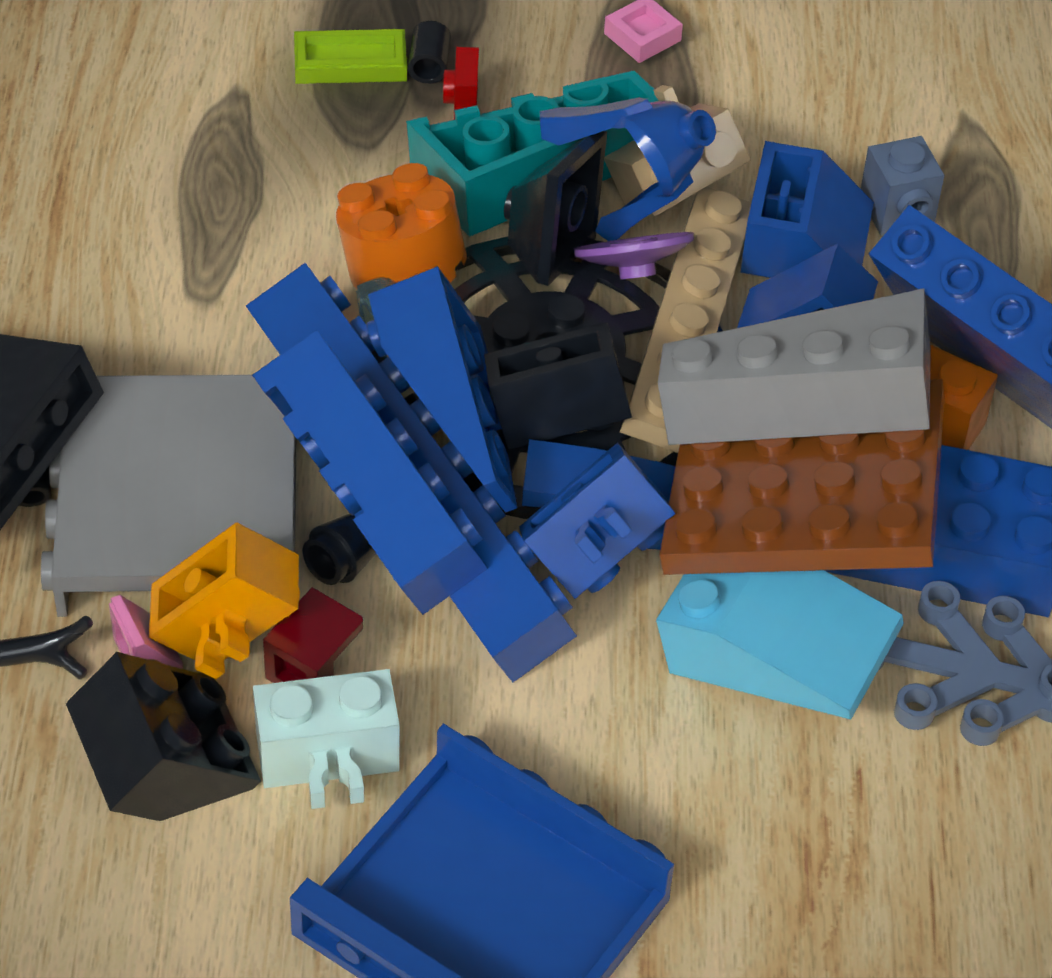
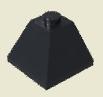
[504,131,607,286]

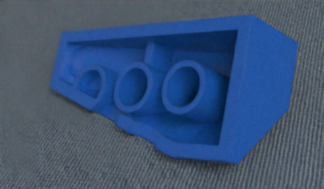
[366,266,517,513]

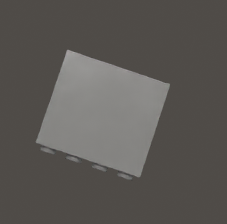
[41,375,297,617]

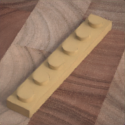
[620,187,751,453]

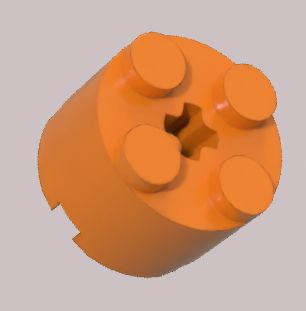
[336,163,467,296]

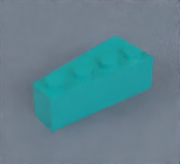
[406,71,659,237]

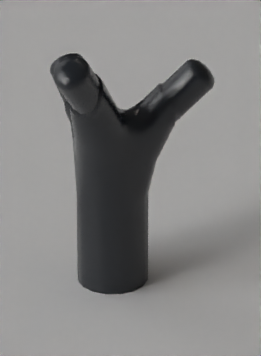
[0,616,93,679]

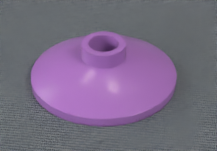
[574,232,694,279]

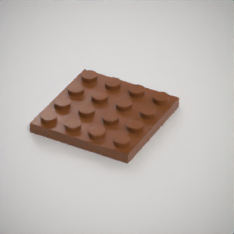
[660,379,945,575]

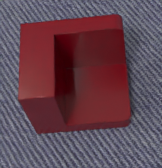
[263,587,363,683]

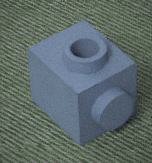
[861,136,945,236]

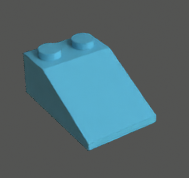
[656,570,904,720]

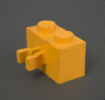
[149,522,300,679]

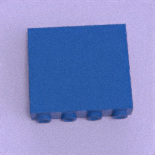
[869,205,1052,429]
[290,723,674,978]

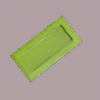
[294,29,407,84]

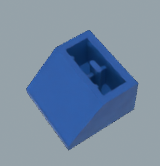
[740,141,874,278]

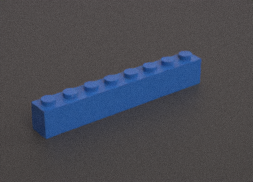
[246,263,577,683]

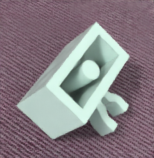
[253,669,400,809]

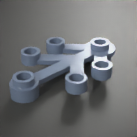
[879,581,1052,746]

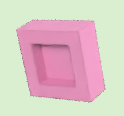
[604,0,683,63]

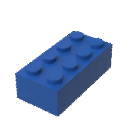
[825,445,1052,617]

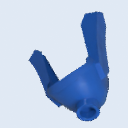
[540,97,716,241]

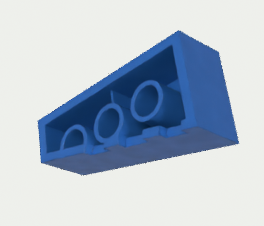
[252,329,488,615]

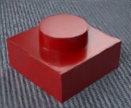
[443,47,479,120]

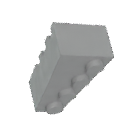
[658,288,931,445]

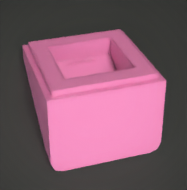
[109,595,183,669]

